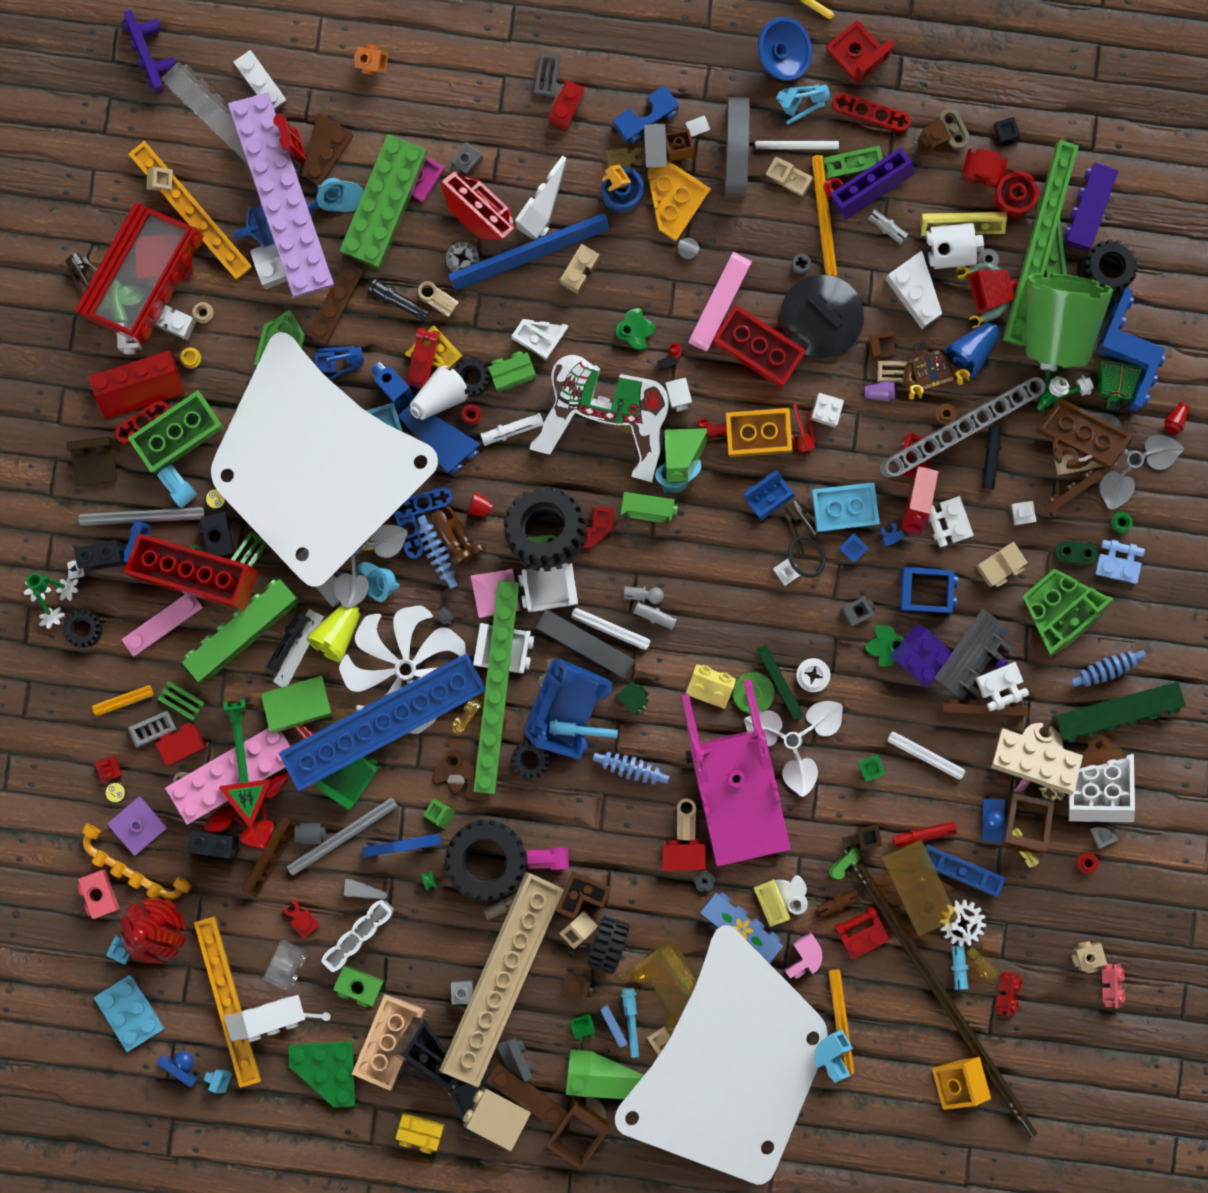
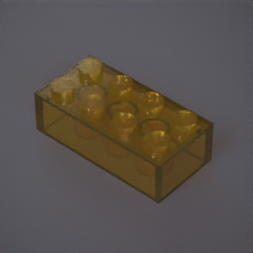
[882,840,958,936]

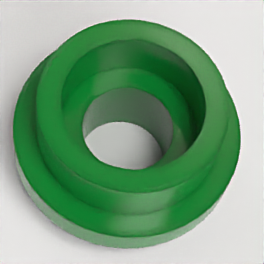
[1111,512,1133,533]

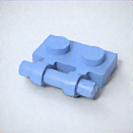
[1095,540,1145,584]

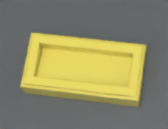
[754,879,791,927]

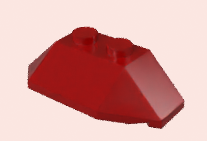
[441,171,515,241]

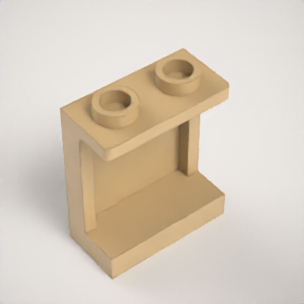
[463,1087,531,1151]

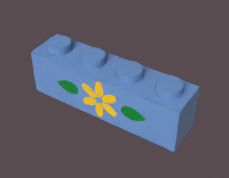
[700,892,783,964]

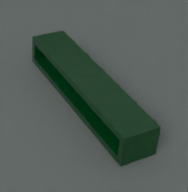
[1053,682,1186,743]

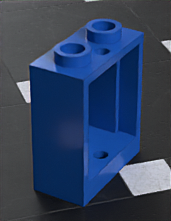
[899,567,958,614]

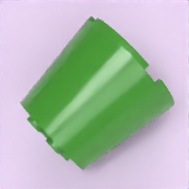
[1025,273,1113,368]

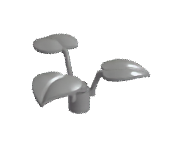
[1091,413,1184,509]
[333,525,408,608]

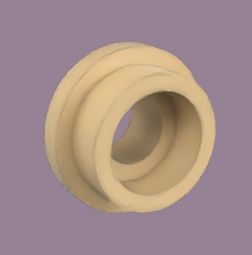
[192,302,214,323]

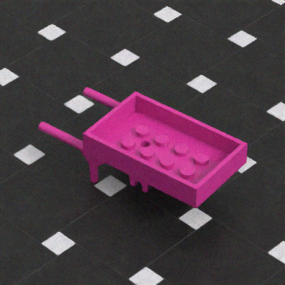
[680,679,791,866]

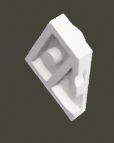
[511,319,568,360]

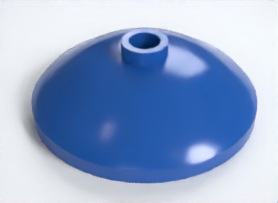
[757,17,812,81]

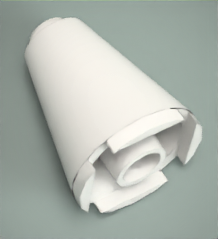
[410,365,468,420]

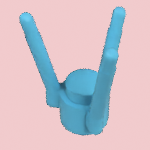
[782,84,830,124]

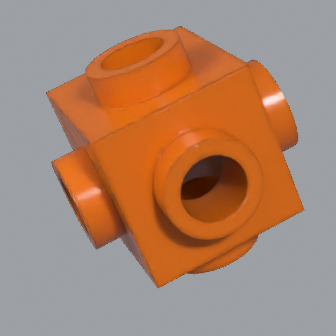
[354,43,389,75]

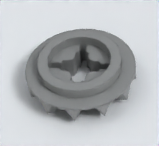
[446,242,479,272]

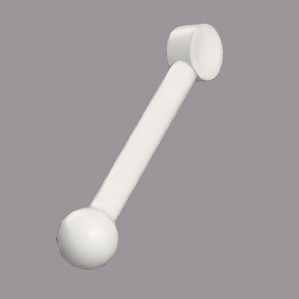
[304,1012,331,1021]

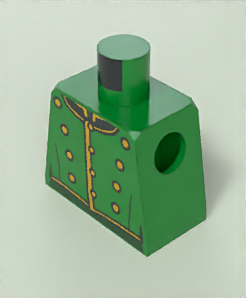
[1098,360,1142,412]

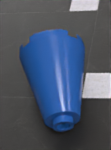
[943,323,1000,379]

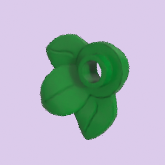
[615,308,656,350]
[865,625,905,667]

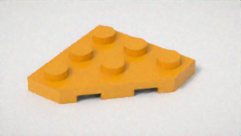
[647,160,711,242]

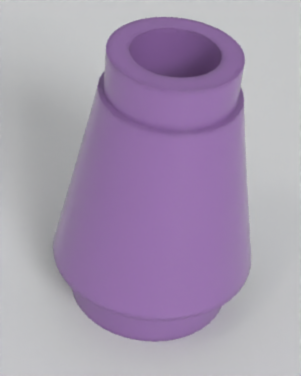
[865,381,895,402]

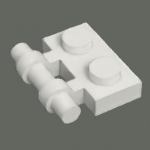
[928,496,974,547]
[975,662,1029,711]

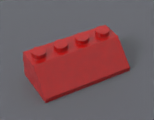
[88,351,185,419]

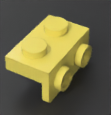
[686,665,736,709]

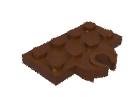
[1037,398,1133,470]

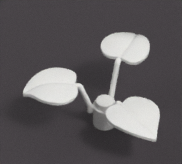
[744,701,843,797]

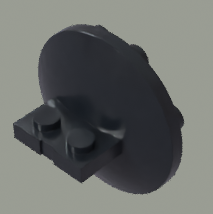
[780,275,864,359]

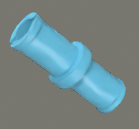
[951,946,969,990]

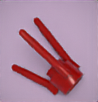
[792,404,816,453]

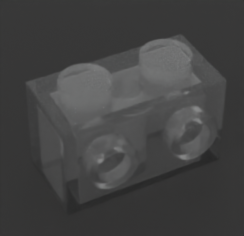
[263,940,307,990]

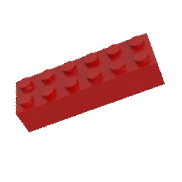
[124,533,259,611]

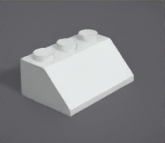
[250,244,287,290]

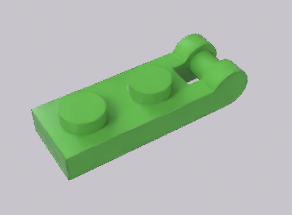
[823,146,883,179]

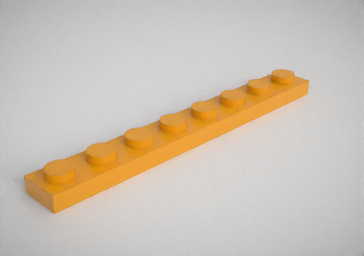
[129,141,253,281]
[194,916,261,1088]

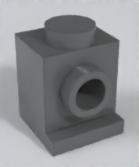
[841,596,876,627]

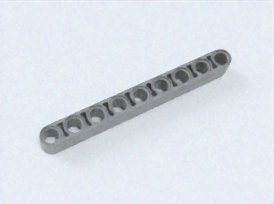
[880,377,1045,478]

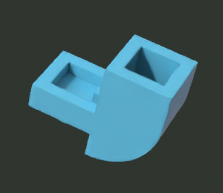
[815,1030,853,1083]

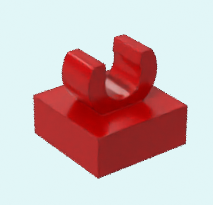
[95,755,123,783]

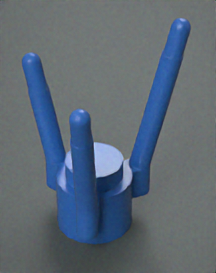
[318,346,364,381]

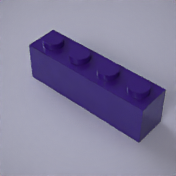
[831,147,915,220]
[1063,162,1119,252]

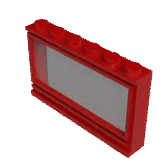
[75,202,204,345]

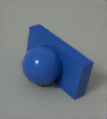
[981,798,1005,842]
[156,1052,199,1087]

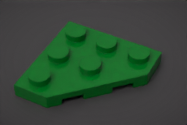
[288,1041,356,1107]

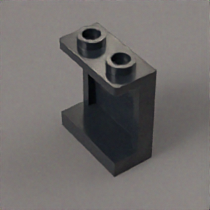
[74,540,127,573]
[187,830,240,859]
[448,1071,498,1140]

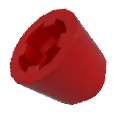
[467,492,493,517]

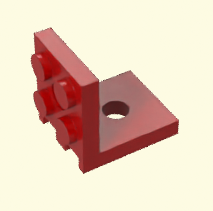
[825,19,895,85]

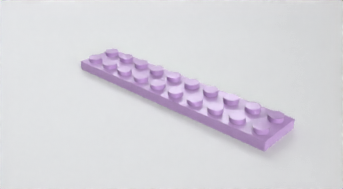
[228,93,334,298]

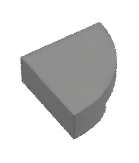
[1090,827,1119,848]

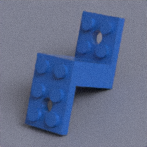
[1095,288,1166,413]

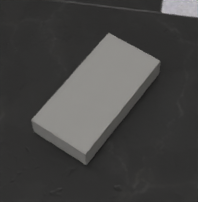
[644,124,667,168]

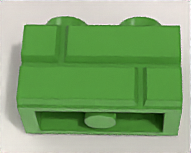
[488,351,537,393]

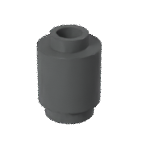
[295,823,326,844]

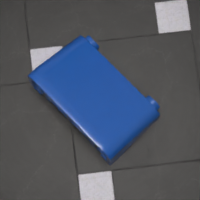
[525,658,612,760]

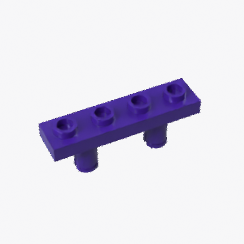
[121,10,177,94]

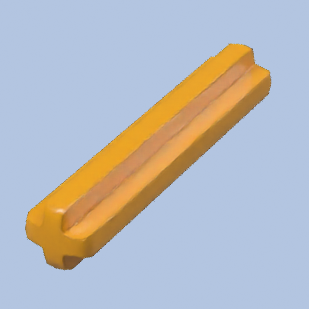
[92,685,154,716]

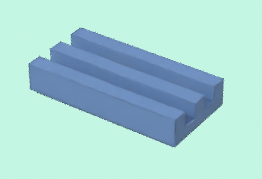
[600,1004,627,1047]

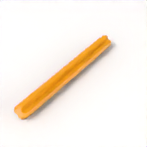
[812,155,837,277]

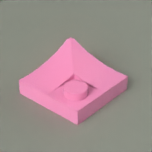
[471,569,521,618]

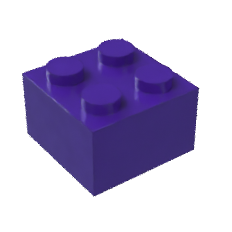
[890,625,952,688]

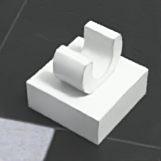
[1011,501,1036,526]
[773,559,801,586]

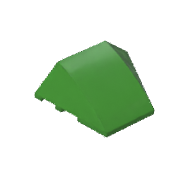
[1023,569,1114,656]

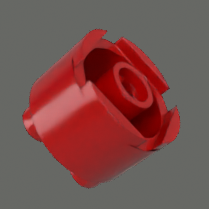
[961,148,1009,189]
[993,171,1039,218]

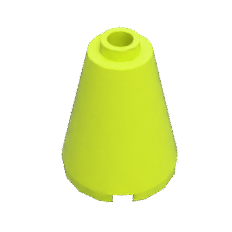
[306,605,361,662]

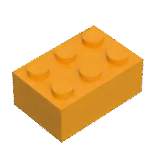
[726,408,793,457]

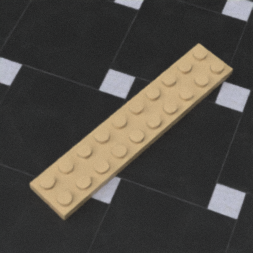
[439,872,564,1087]

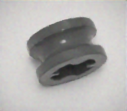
[792,254,811,274]

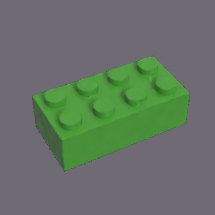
[128,390,225,475]

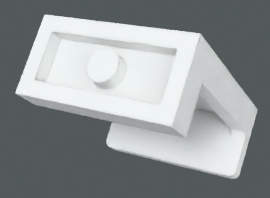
[518,562,578,612]
[473,623,534,674]

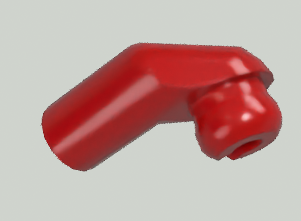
[697,418,727,438]

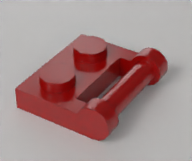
[273,114,307,163]
[835,906,890,960]

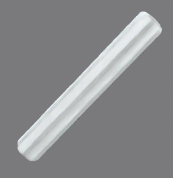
[571,608,650,650]
[887,732,965,779]

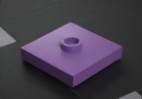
[108,796,168,856]

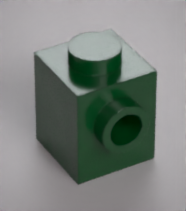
[616,681,649,715]

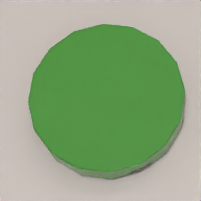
[733,672,774,714]

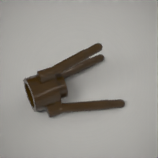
[65,253,97,299]
[784,500,817,555]

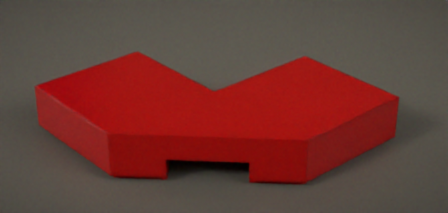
[580,507,615,549]

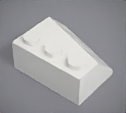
[1069,754,1135,822]

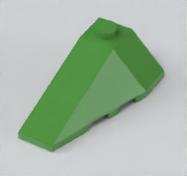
[566,1049,644,1099]

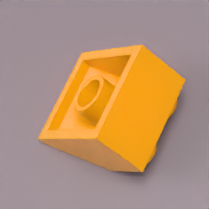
[932,1057,991,1110]

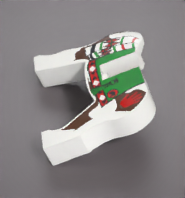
[530,355,669,482]

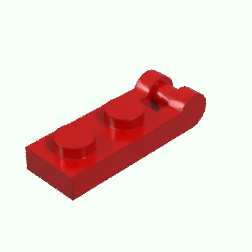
[406,327,440,388]

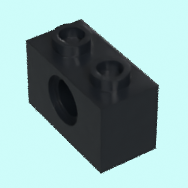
[198,512,235,558]

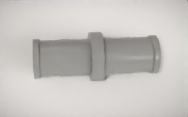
[867,208,908,245]
[633,601,677,630]

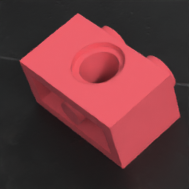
[77,869,120,919]

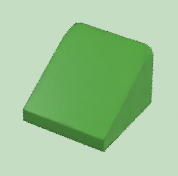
[423,798,455,829]

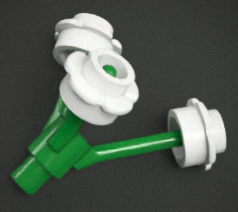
[1036,362,1094,412]

